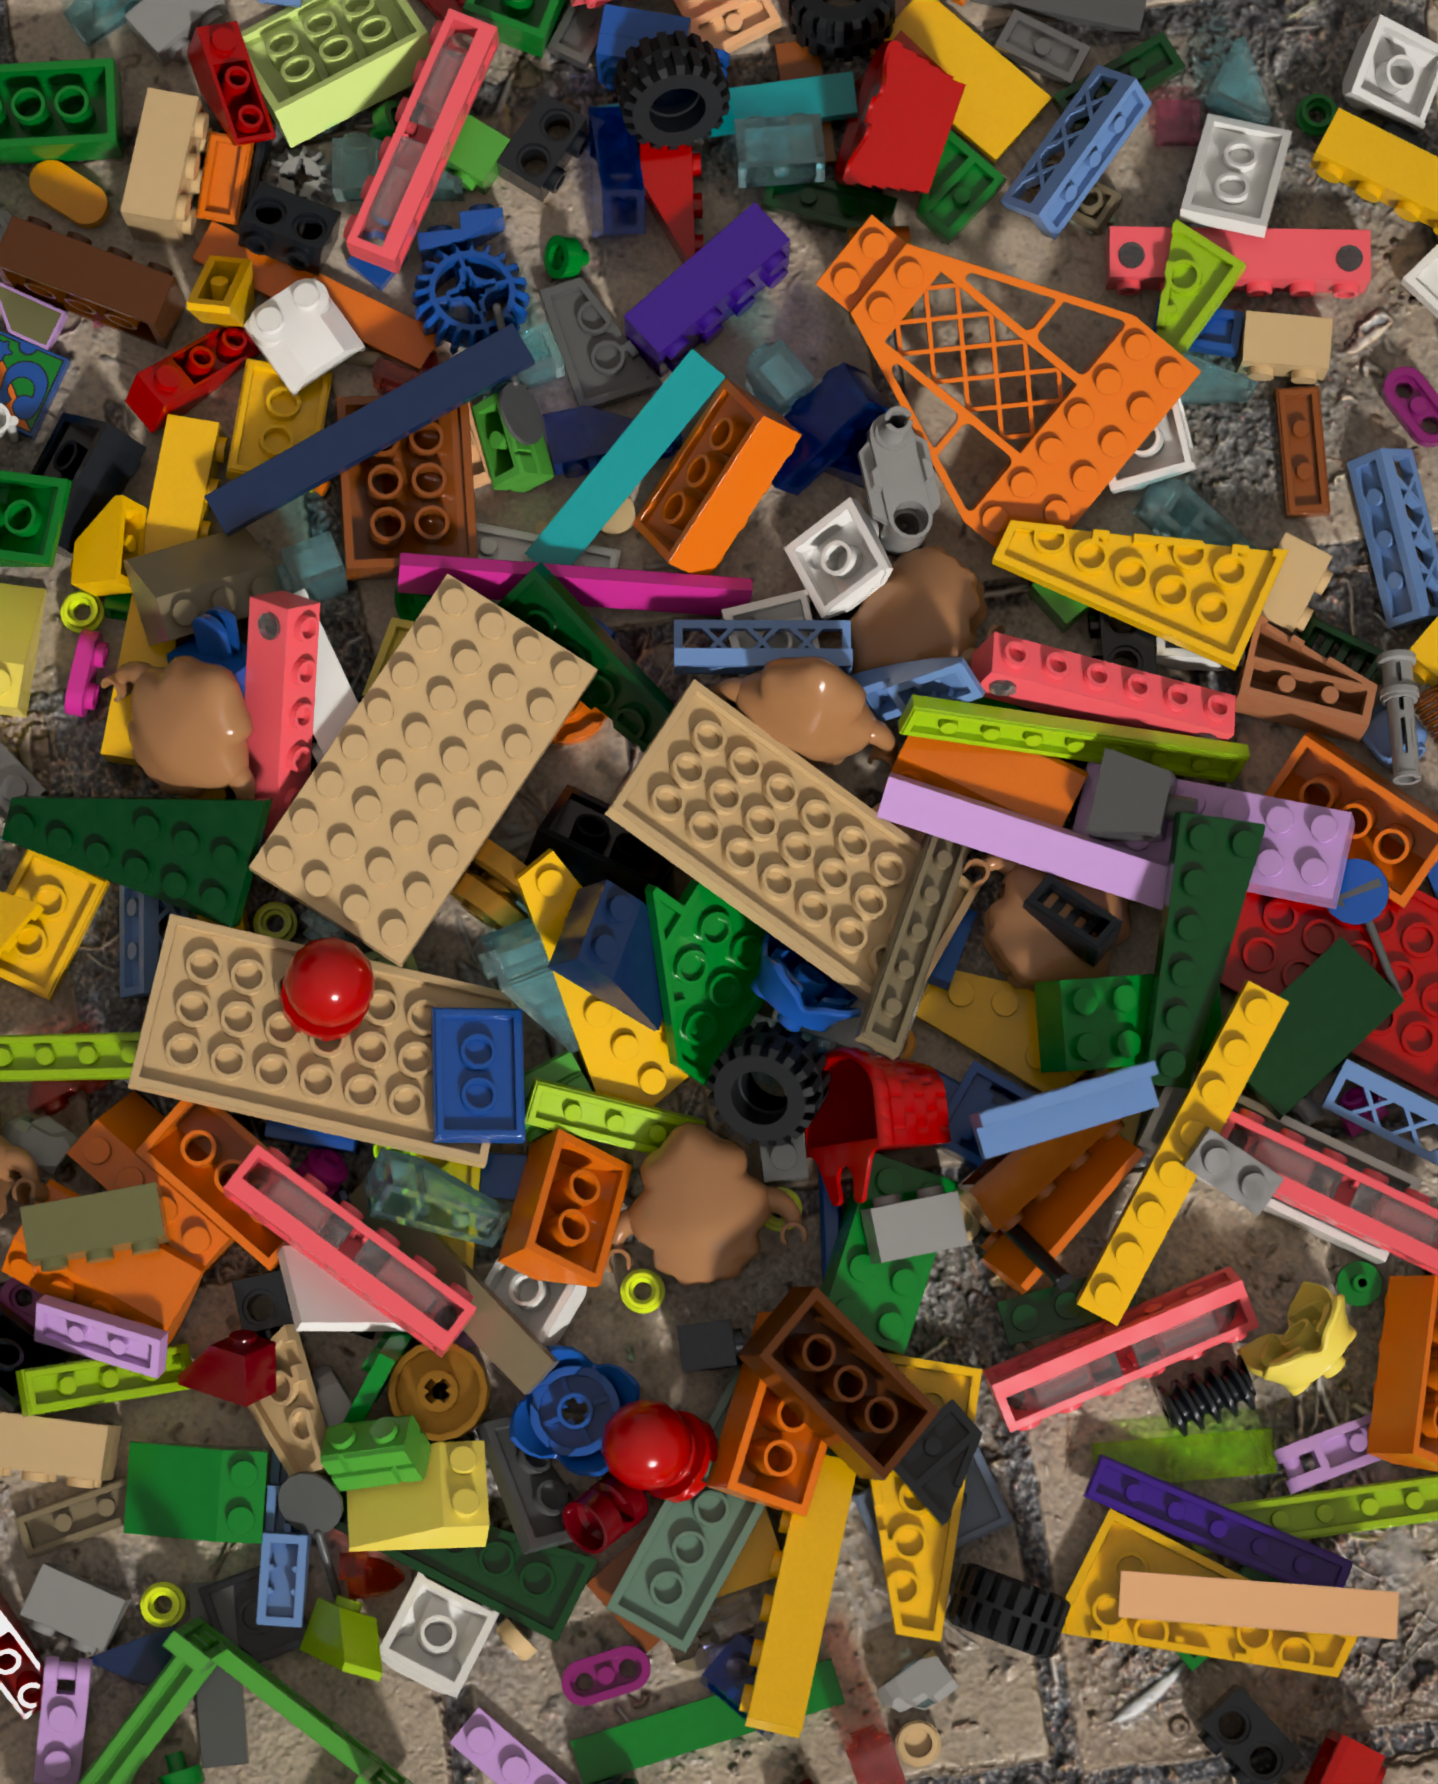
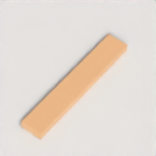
[1118,1570,1399,1640]

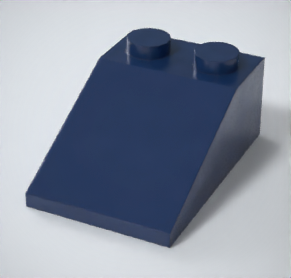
[548,879,663,1031]

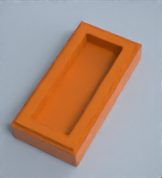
[196,131,255,226]

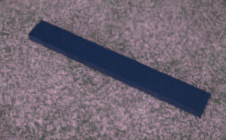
[204,323,535,537]

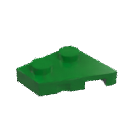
[916,130,1007,245]
[343,1331,414,1423]

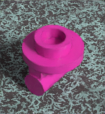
[1338,1087,1389,1138]
[296,1148,348,1199]

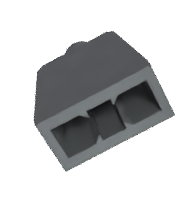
[1086,748,1198,842]

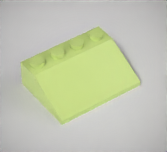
[241,0,432,148]

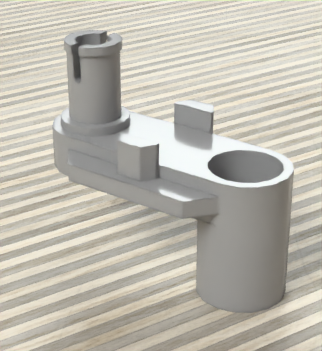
[857,406,942,558]

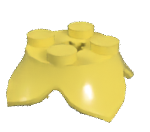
[1237,1281,1357,1396]

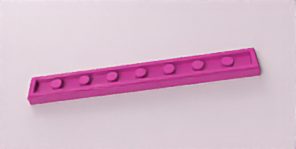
[397,553,753,616]

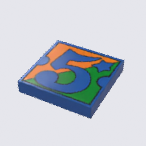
[0,331,70,441]

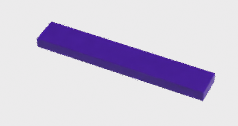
[1082,1454,1354,1588]

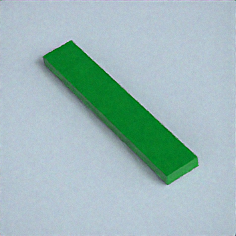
[570,1658,845,1784]

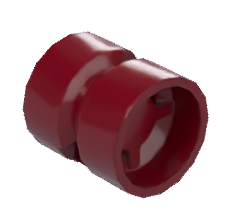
[562,1472,648,1554]

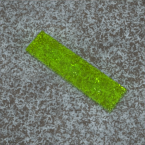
[1091,1428,1277,1483]

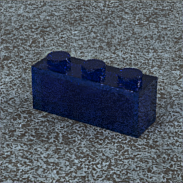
[772,362,890,496]

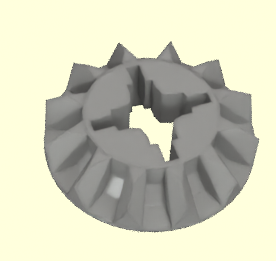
[266,145,335,205]

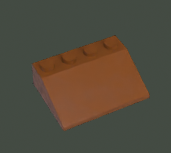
[334,395,478,581]

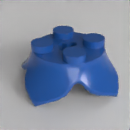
[751,932,862,1032]
[509,1345,640,1477]

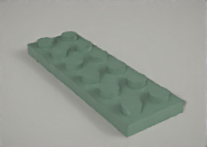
[606,1367,765,1654]

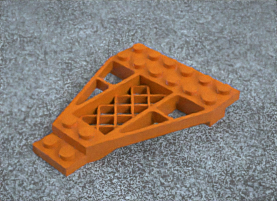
[815,214,1202,549]

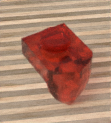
[371,350,438,395]
[339,1549,405,1599]

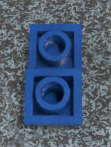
[417,204,505,263]

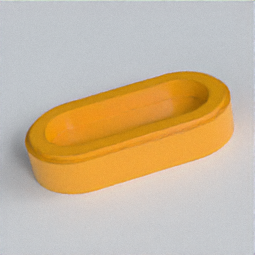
[29,160,110,229]

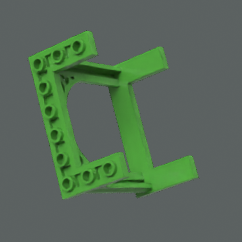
[77,1616,414,1784]

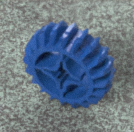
[412,241,530,355]

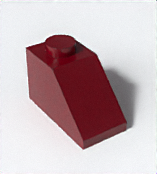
[178,1330,276,1407]

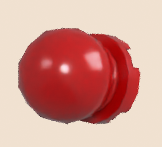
[279,937,375,1042]
[601,1399,718,1503]

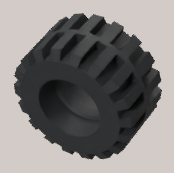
[788,0,896,62]
[613,30,730,150]
[706,1021,831,1147]
[945,1563,1071,1658]

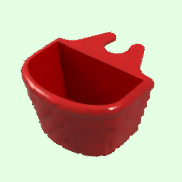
[834,40,966,194]
[804,1047,951,1206]

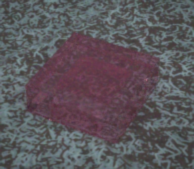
[1155,100,1200,146]

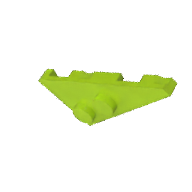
[1156,219,1247,356]

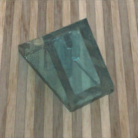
[1204,36,1272,126]

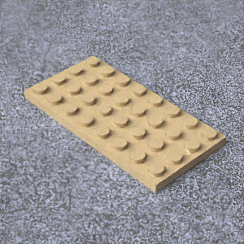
[249,574,598,967]
[605,679,980,1003]
[128,914,522,1169]

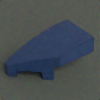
[89,1625,175,1686]

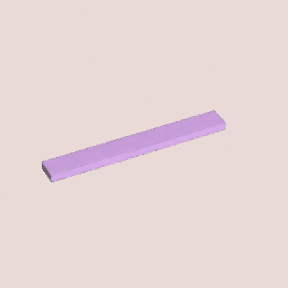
[876,772,1169,910]

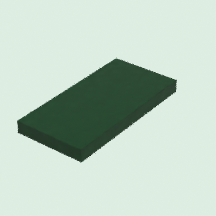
[1245,937,1405,1120]

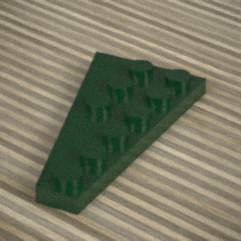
[2,795,272,928]

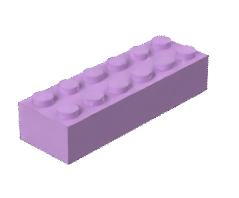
[1072,762,1355,909]

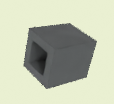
[758,1133,809,1185]

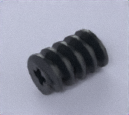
[1155,1355,1256,1437]

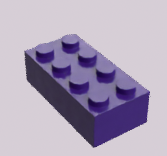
[624,202,790,378]

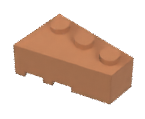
[1234,614,1378,743]

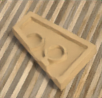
[247,1324,326,1476]

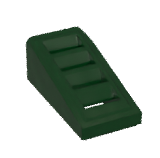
[1299,616,1385,689]

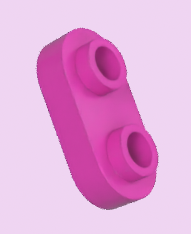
[64,629,109,717]

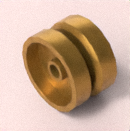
[450,838,531,942]
[388,1343,492,1442]

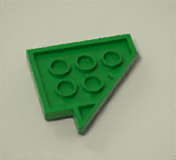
[645,878,767,1087]

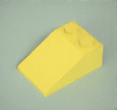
[0,583,47,718]
[346,1440,490,1552]

